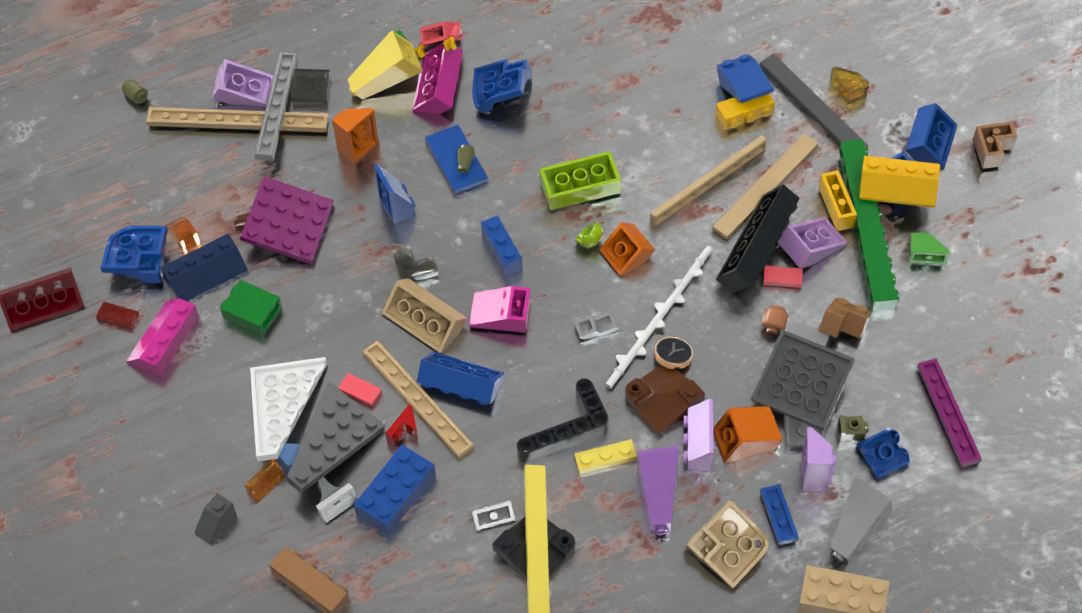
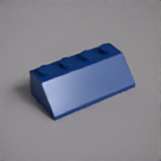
[416,351,505,405]

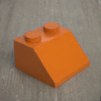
[599,222,655,276]

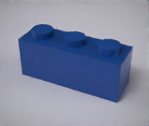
[481,215,523,277]

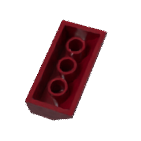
[0,267,84,331]

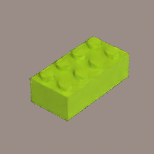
[539,151,621,211]

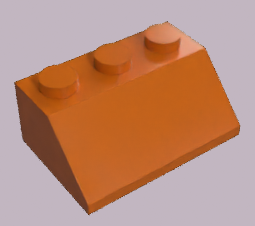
[332,108,379,164]

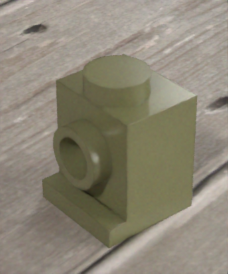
[837,415,869,442]

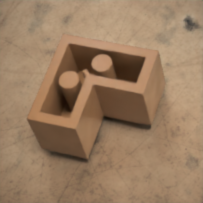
[973,121,1017,169]
[819,297,872,339]

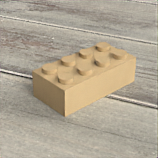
[798,565,890,613]

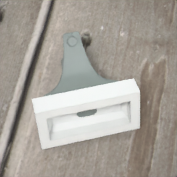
[316,477,358,523]

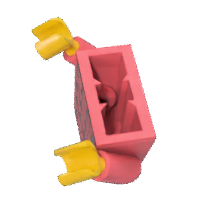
[414,22,464,58]

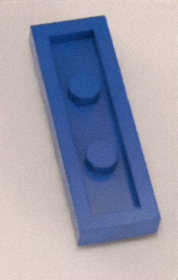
[760,484,799,545]

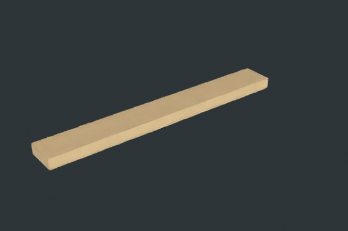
[712,134,818,240]
[650,135,767,227]
[362,340,474,459]

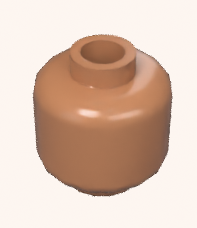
[761,305,789,335]

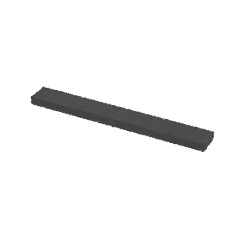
[760,53,868,148]

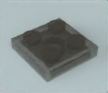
[291,69,331,103]

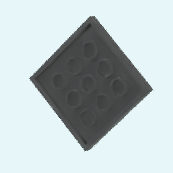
[751,329,855,431]

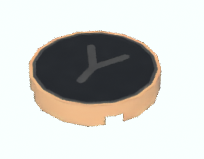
[654,337,693,369]

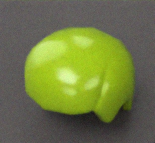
[575,222,604,248]

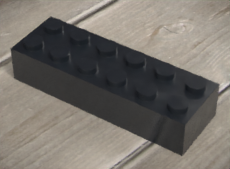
[715,184,800,293]

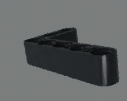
[517,378,609,463]

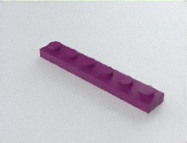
[917,358,982,467]

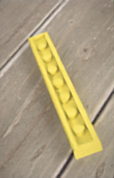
[524,465,550,613]

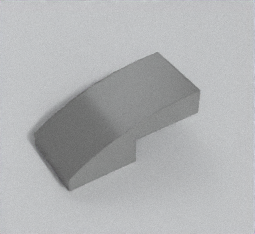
[574,311,619,339]

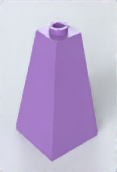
[637,445,679,535]

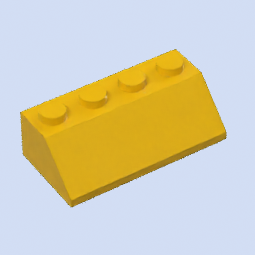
[859,156,940,208]

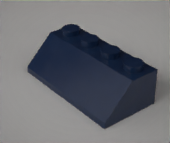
[161,234,249,302]

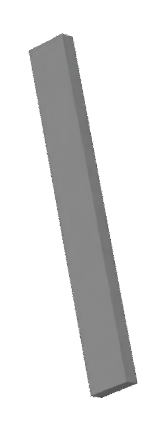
[255,52,298,160]

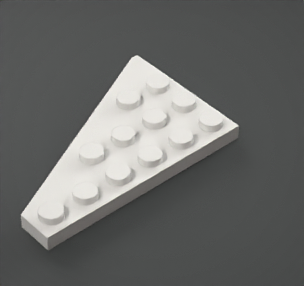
[250,357,327,462]

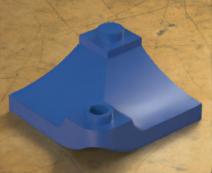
[472,59,532,112]
[100,226,168,283]

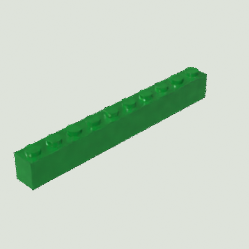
[839,139,899,311]

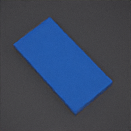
[425,124,488,195]

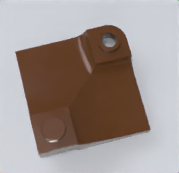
[625,365,705,437]

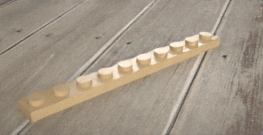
[146,107,328,132]

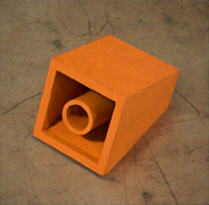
[713,406,783,463]

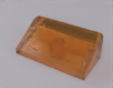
[245,459,285,503]

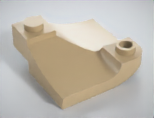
[684,500,769,588]

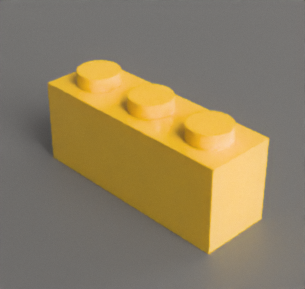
[715,93,775,130]
[818,170,857,231]

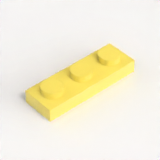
[574,439,637,474]

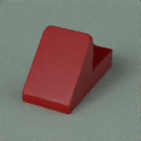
[385,404,418,446]

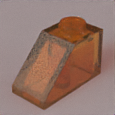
[165,216,200,253]

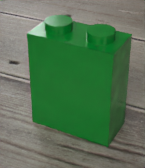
[220,279,282,336]

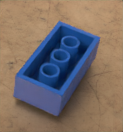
[354,445,436,536]

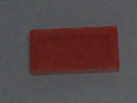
[96,301,139,330]

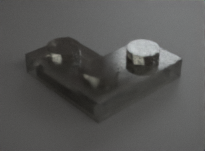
[392,246,439,282]

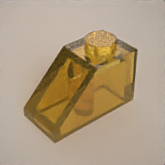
[830,66,869,104]

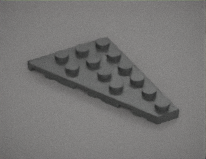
[287,382,385,493]

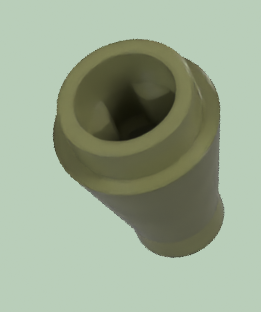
[457,145,475,173]

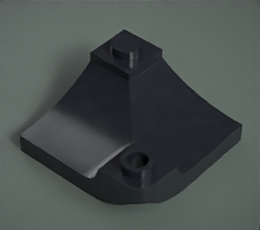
[492,517,575,580]

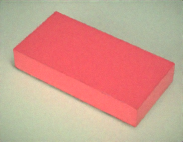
[763,266,803,288]
[338,373,382,407]

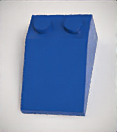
[716,54,774,103]
[374,164,416,224]

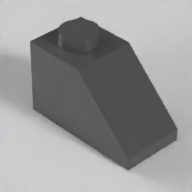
[195,493,236,544]

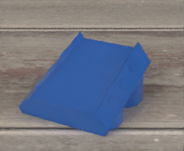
[856,428,912,478]

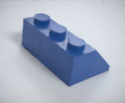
[905,103,958,168]

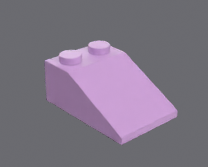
[212,59,274,107]
[778,217,848,269]

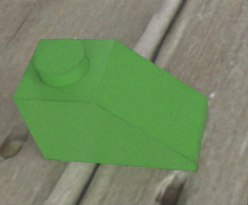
[909,232,950,264]

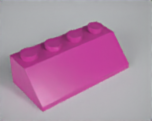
[412,43,463,114]
[126,298,199,377]

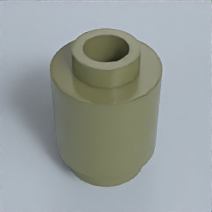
[122,79,148,104]

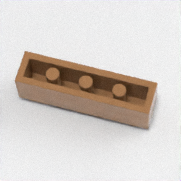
[269,547,350,613]

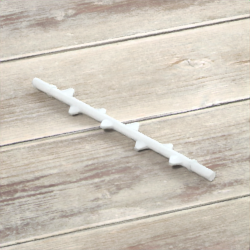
[605,245,713,389]

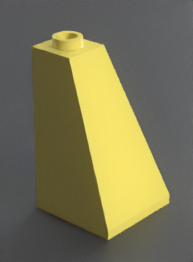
[347,30,423,99]

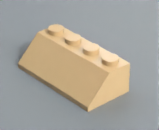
[382,278,467,353]

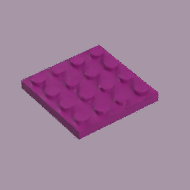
[240,176,334,264]

